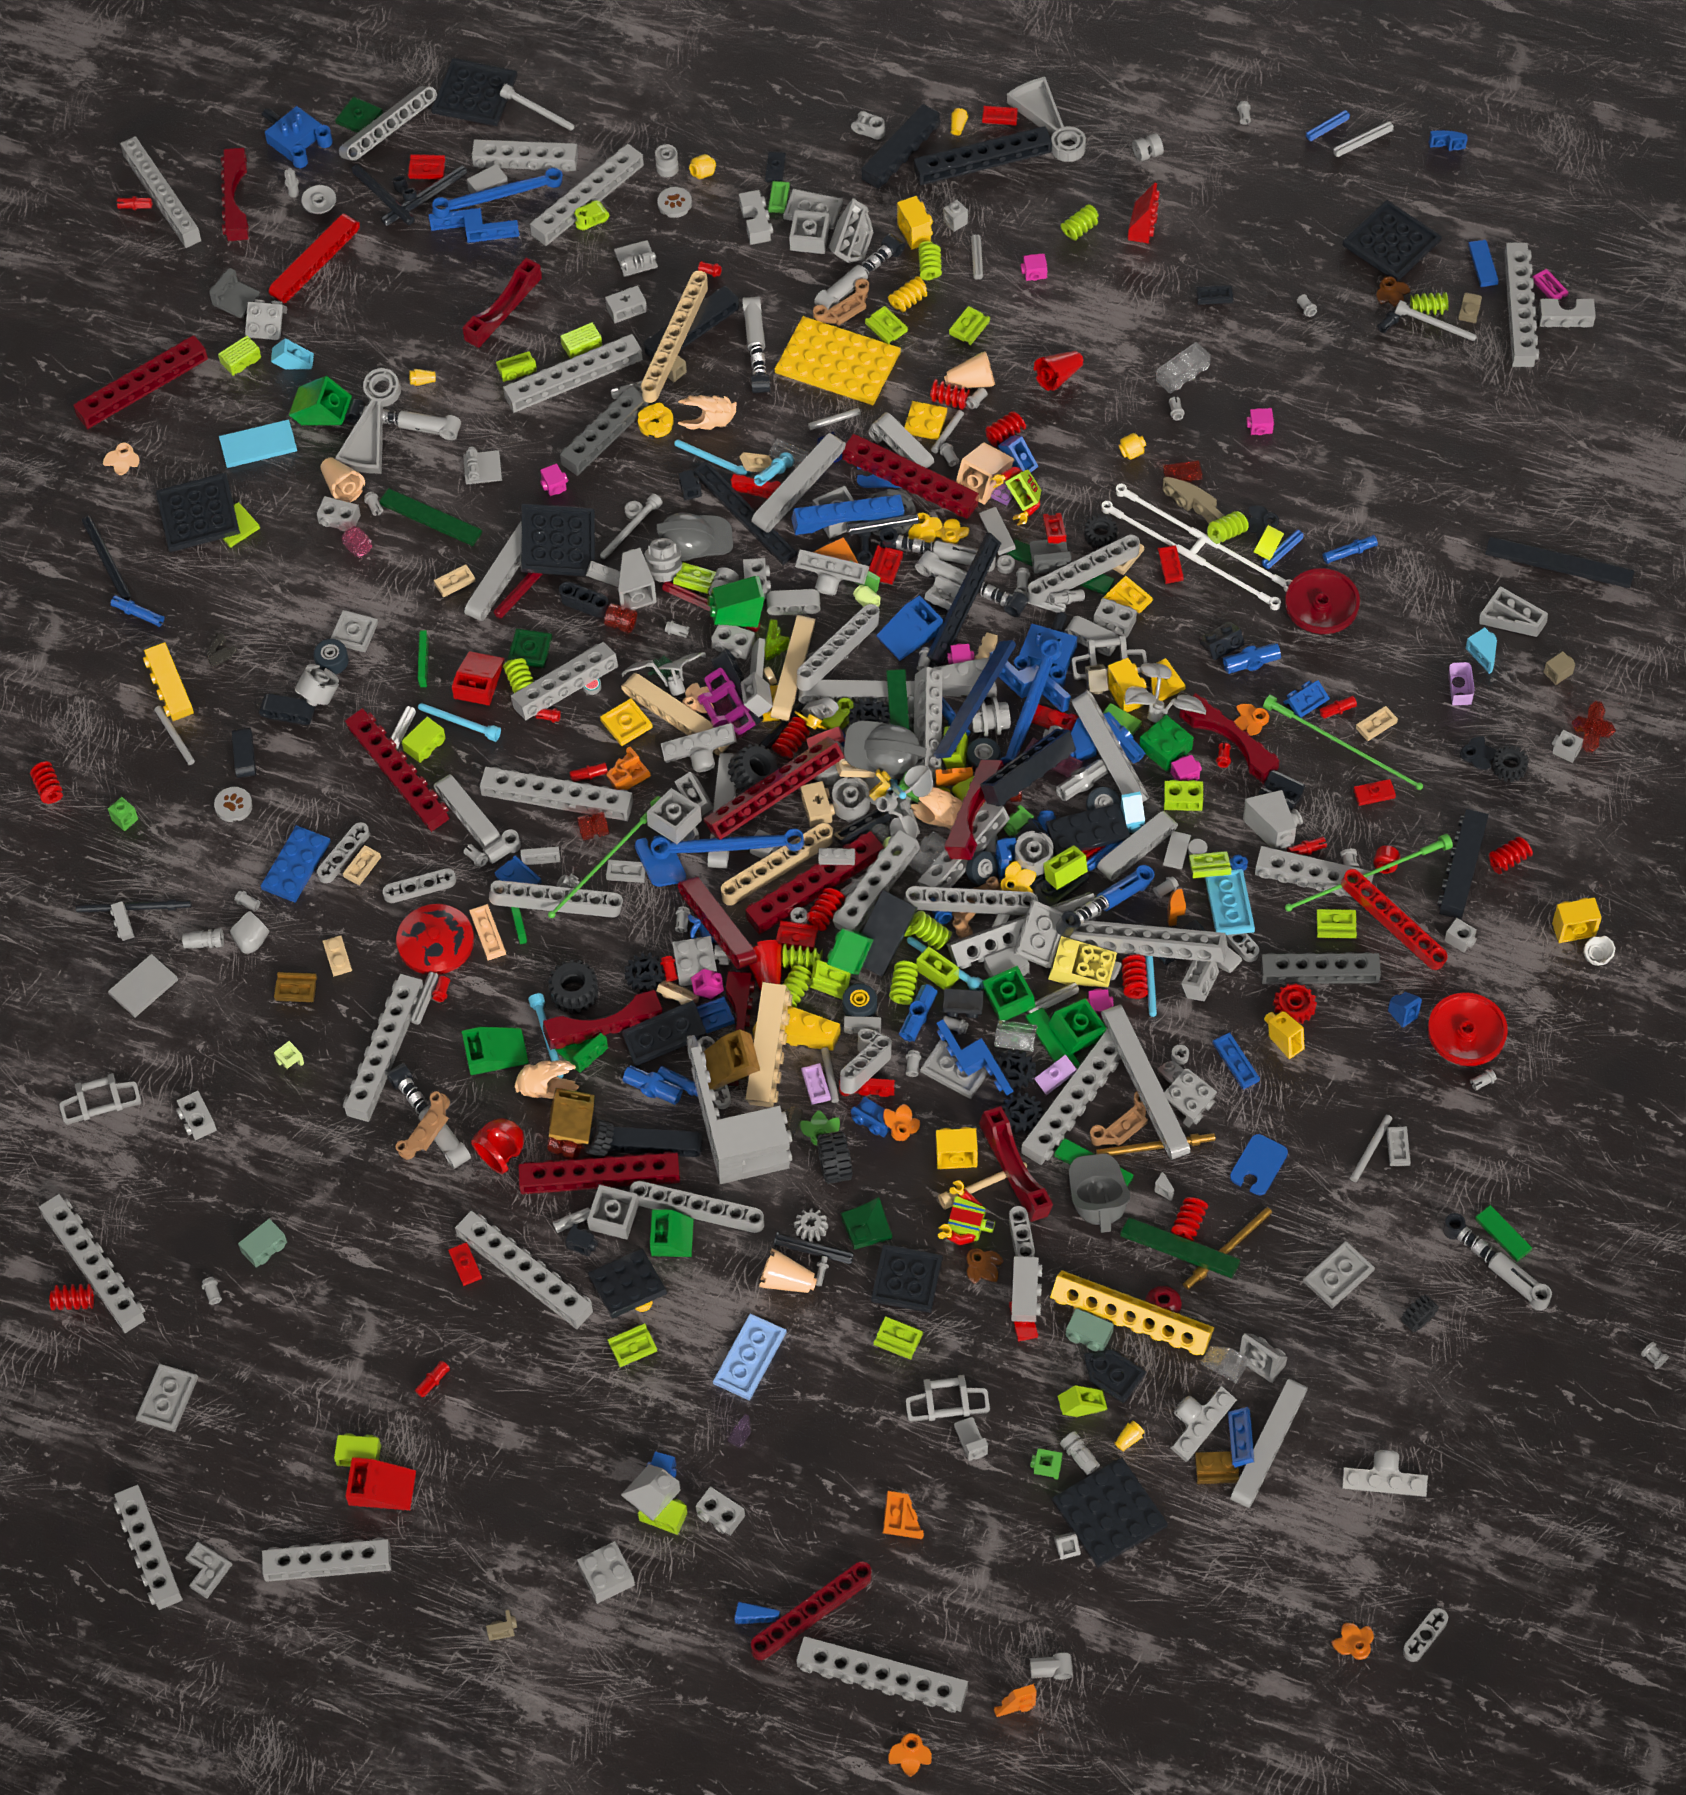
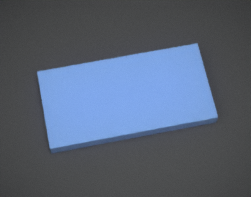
[713,1313,787,1401]

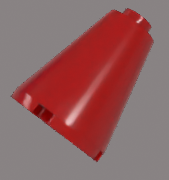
[1033,351,1083,391]
[749,940,782,990]

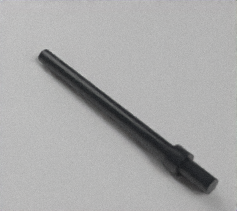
[76,899,192,912]

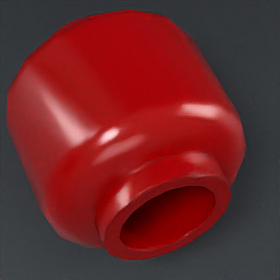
[1373,845,1400,874]

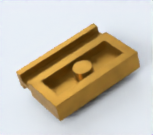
[274,972,317,1002]
[1195,1451,1239,1484]

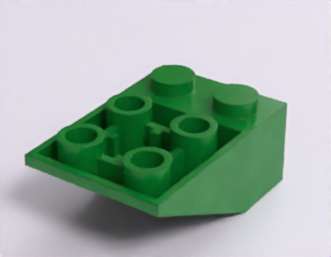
[462,1027,529,1075]

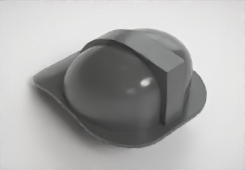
[657,512,733,562]
[843,721,927,780]
[1069,1154,1131,1233]

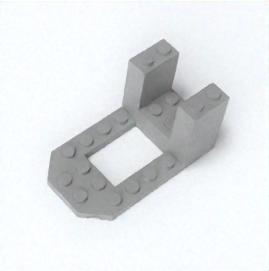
[687,1035,792,1184]

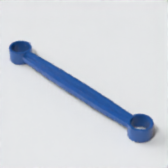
[432,168,563,218]
[1000,639,1062,765]
[651,829,804,860]

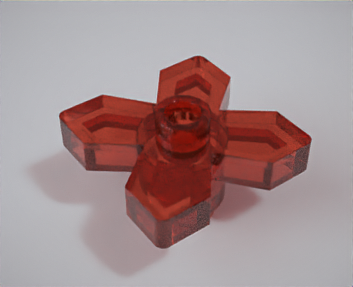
[1572,701,1616,753]

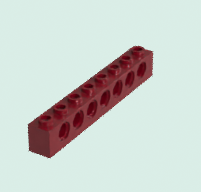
[73,335,208,429]
[842,434,979,519]
[345,708,449,832]
[704,737,845,840]
[745,831,884,935]
[519,1152,680,1194]

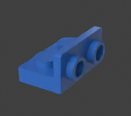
[1283,680,1330,718]
[995,838,1016,879]
[851,1097,890,1137]

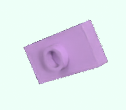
[1034,1055,1077,1095]
[801,1063,831,1105]

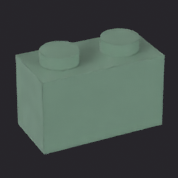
[238,1219,287,1268]
[1066,1308,1114,1352]

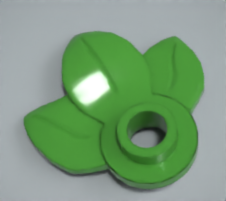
[801,1110,840,1146]

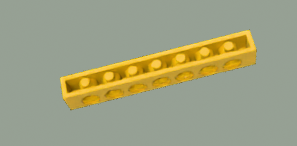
[1050,1270,1214,1355]

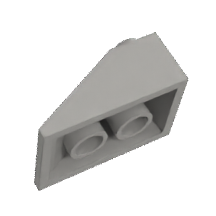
[1238,1333,1287,1383]

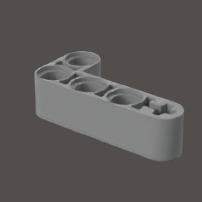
[868,412,934,468]
[840,1028,892,1094]

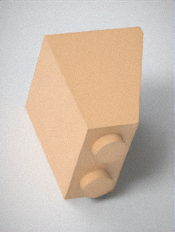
[956,443,1014,504]

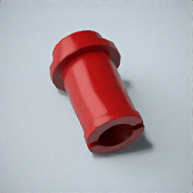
[698,261,722,277]
[536,708,561,723]
[1216,743,1231,768]
[660,956,678,982]
[432,976,450,1002]

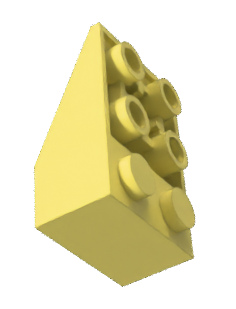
[1048,936,1117,987]

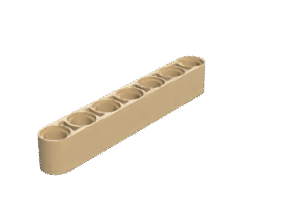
[771,615,816,721]
[621,673,731,756]
[721,823,833,905]

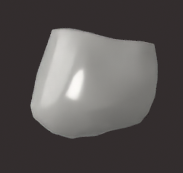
[230,911,270,954]

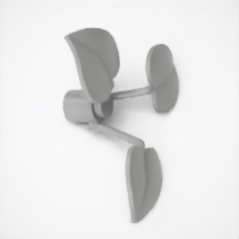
[622,652,706,696]
[1125,663,1206,723]
[863,765,933,839]

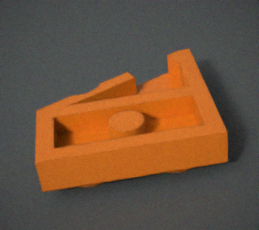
[883,1491,924,1539]
[994,1684,1036,1717]

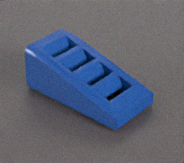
[735,1602,780,1624]

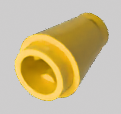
[951,108,968,136]
[409,369,435,386]
[1114,1421,1145,1451]

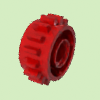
[1273,983,1317,1024]

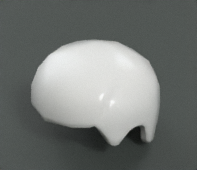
[1583,936,1615,966]

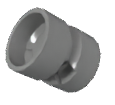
[1132,133,1164,162]
[655,144,679,177]
[709,568,739,595]

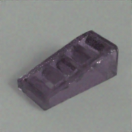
[728,1414,751,1448]

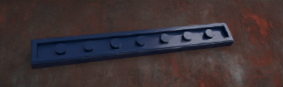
[934,640,1016,759]

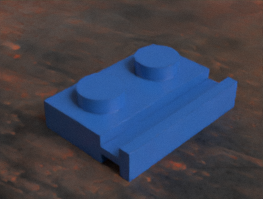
[495,856,541,896]
[697,997,735,1033]

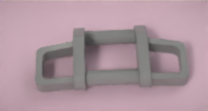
[1071,635,1147,680]
[60,1073,142,1125]
[906,1375,990,1422]

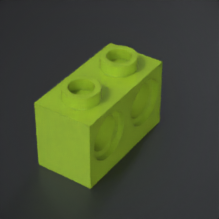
[1164,780,1203,811]

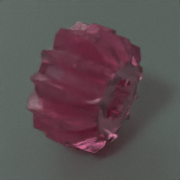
[341,526,372,558]

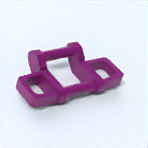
[697,668,755,735]

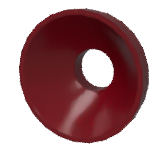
[1145,1286,1182,1314]

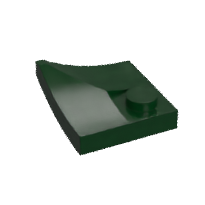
[841,1197,892,1250]

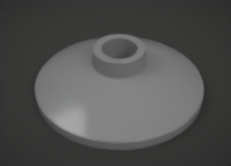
[301,185,336,214]

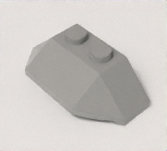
[829,198,873,262]

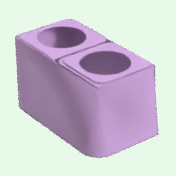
[1448,662,1475,706]

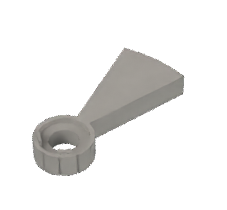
[1007,77,1086,162]
[335,368,401,474]

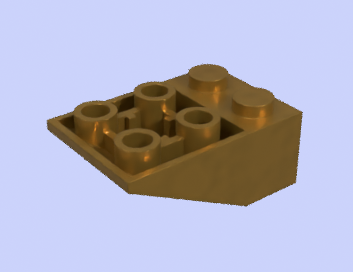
[703,1029,760,1090]
[549,1088,594,1144]

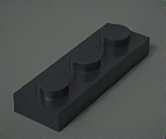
[833,809,891,846]

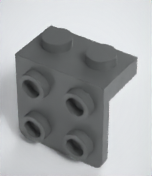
[210,268,260,318]
[1030,540,1071,574]

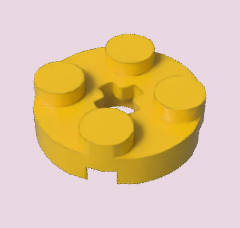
[638,403,674,438]

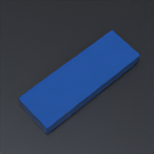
[1468,240,1498,287]
[1212,1032,1260,1090]
[1228,1407,1254,1467]

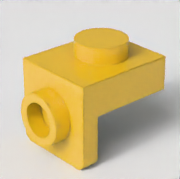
[869,769,891,801]

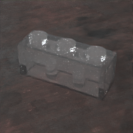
[1156,342,1211,393]

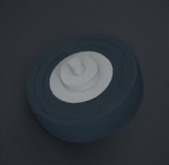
[1086,787,1120,811]
[966,851,998,885]

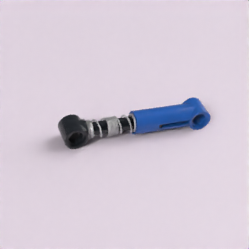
[1056,865,1154,937]

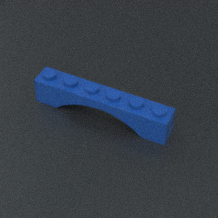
[792,495,904,535]

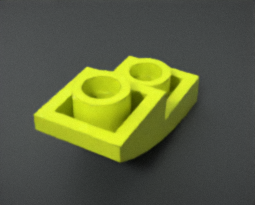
[1254,525,1284,561]

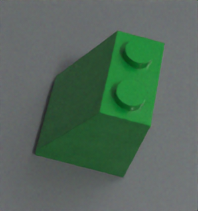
[289,376,352,425]
[707,576,765,627]

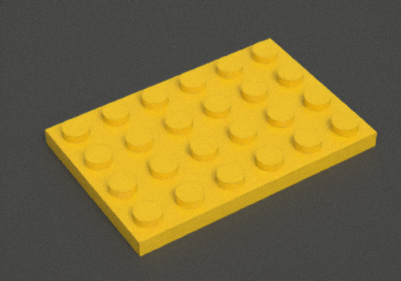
[775,316,901,405]

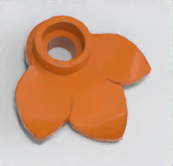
[1234,704,1269,736]
[883,1104,920,1141]
[1332,1623,1374,1660]
[888,1733,932,1777]

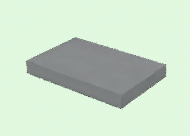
[783,189,843,229]
[1014,900,1064,969]
[108,954,178,1017]
[920,1039,988,1099]
[1303,1241,1375,1308]
[136,1363,198,1432]

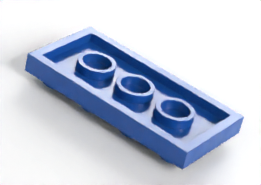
[261,825,331,903]

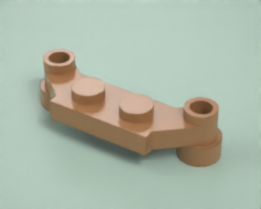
[813,279,869,326]
[952,876,1002,939]
[396,1091,450,1160]
[1090,1092,1148,1147]

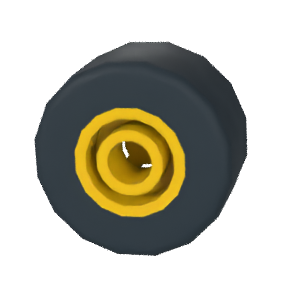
[842,984,877,1017]

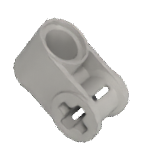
[851,111,885,140]

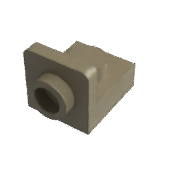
[1458,293,1482,323]
[486,1609,517,1641]

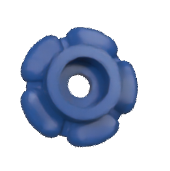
[1229,855,1248,871]

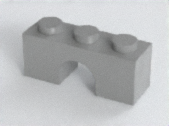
[739,190,773,245]
[1538,299,1595,327]

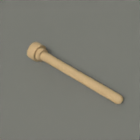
[938,1162,1027,1209]

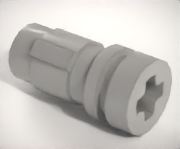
[182,928,224,949]
[1060,1431,1100,1475]

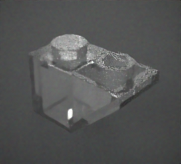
[1201,1346,1248,1384]

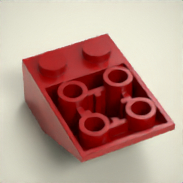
[1128,183,1160,244]
[452,651,505,706]
[346,1457,416,1511]

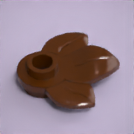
[1376,276,1411,307]
[966,1248,1004,1284]

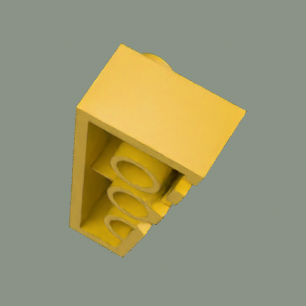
[143,643,194,721]
[753,1006,841,1051]

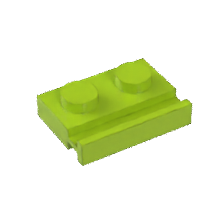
[865,306,908,344]
[949,306,990,345]
[673,563,716,594]
[1189,851,1231,878]
[1316,909,1357,938]
[810,960,851,999]
[874,1317,923,1360]
[608,1324,657,1367]

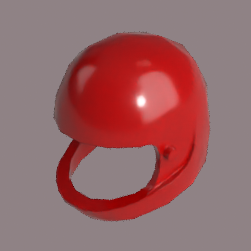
[471,1118,525,1175]

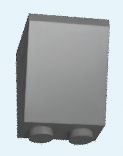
[618,548,657,613]
[1243,790,1296,851]

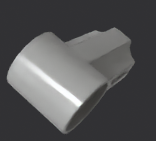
[483,830,521,864]
[1030,1653,1073,1680]

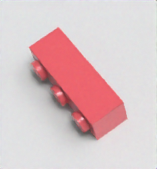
[806,726,845,749]

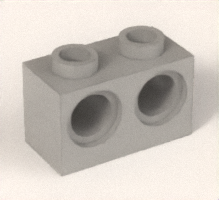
[317,496,361,532]
[743,558,771,599]
[1093,598,1137,638]
[712,625,755,660]
[1181,960,1219,1001]
[176,1091,217,1140]
[696,1486,745,1536]

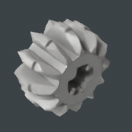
[794,1208,828,1242]

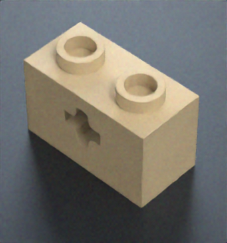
[800,781,835,827]

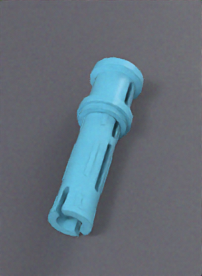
[754,452,794,486]

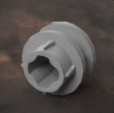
[644,538,682,582]
[971,698,1011,737]

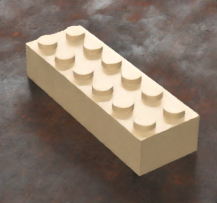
[746,982,793,1107]

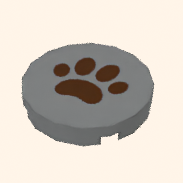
[658,187,692,218]
[214,787,252,822]

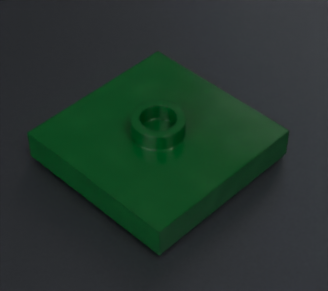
[335,97,383,133]
[508,628,552,668]

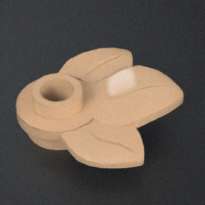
[103,443,139,475]
[682,683,715,713]

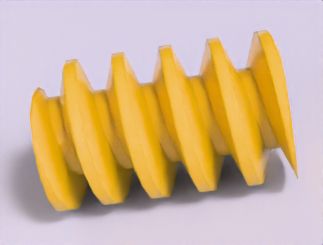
[888,276,927,312]

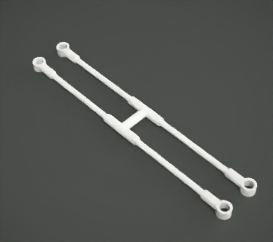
[1101,484,1292,610]

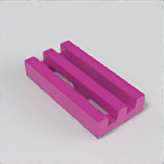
[1532,269,1568,300]

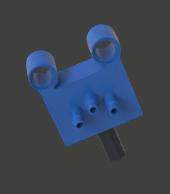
[262,106,333,168]
[1014,611,1077,688]

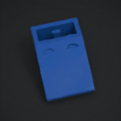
[876,595,943,661]

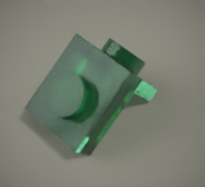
[648,655,679,681]

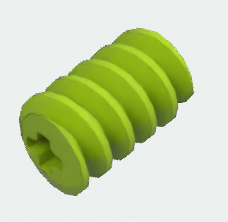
[1061,204,1098,241]
[919,241,942,280]
[1410,292,1448,315]
[1207,511,1248,544]
[503,658,534,693]
[910,910,952,950]
[781,944,823,971]
[889,961,919,1005]
[782,965,812,1008]

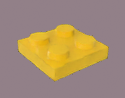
[904,401,947,440]
[600,698,653,746]

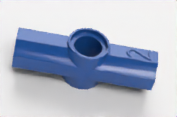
[1223,643,1281,674]
[1103,712,1146,764]
[899,984,938,1042]
[623,1065,683,1105]

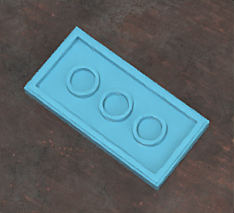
[219,420,297,468]
[1205,869,1255,935]

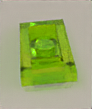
[765,619,790,660]

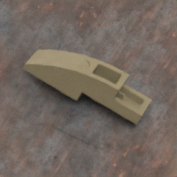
[1163,477,1224,524]

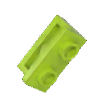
[496,352,537,382]

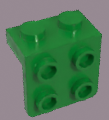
[555,1033,608,1073]

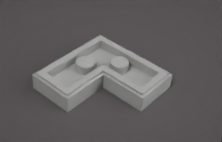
[185,1542,232,1598]

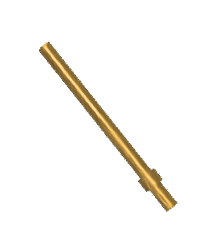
[1096,1133,1215,1156]
[1183,1207,1272,1290]

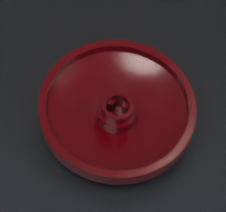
[1285,568,1360,634]

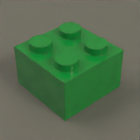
[1139,715,1194,771]
[982,965,1036,1023]
[1048,998,1107,1054]

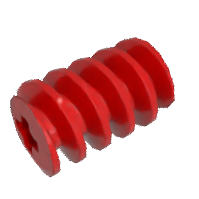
[930,379,970,410]
[985,411,1026,447]
[772,717,810,758]
[30,761,63,804]
[1489,836,1533,874]
[806,888,845,931]
[1121,955,1148,999]
[1171,1197,1208,1241]
[50,1284,94,1310]

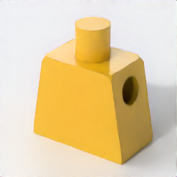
[1264,1012,1304,1059]

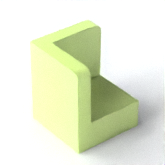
[274,1041,304,1069]

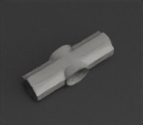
[1056,759,1109,801]

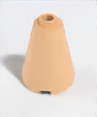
[944,352,995,389]
[320,458,365,502]
[759,1248,817,1293]

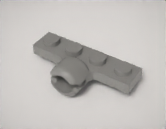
[795,549,869,596]
[661,723,737,772]
[1171,1386,1237,1462]
[1342,1450,1428,1497]

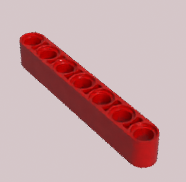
[269,214,360,303]
[1341,869,1448,970]

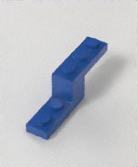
[429,208,519,243]
[989,651,1071,713]
[936,1020,1014,1095]

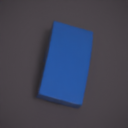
[1429,131,1468,151]

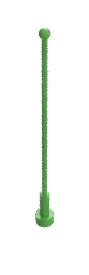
[1263,695,1423,790]
[548,796,661,918]
[1285,834,1453,911]

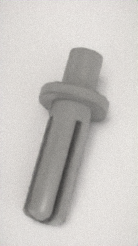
[815,1256,829,1286]

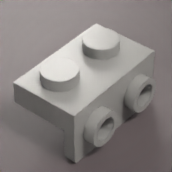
[924,575,961,611]

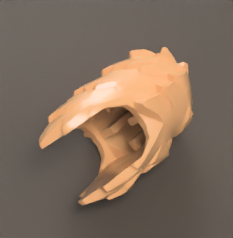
[678,395,736,430]
[911,787,963,830]
[515,1060,579,1099]

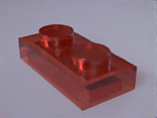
[1163,461,1202,482]

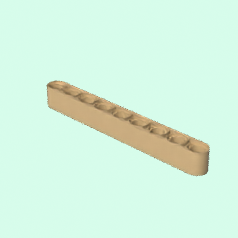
[641,271,708,403]

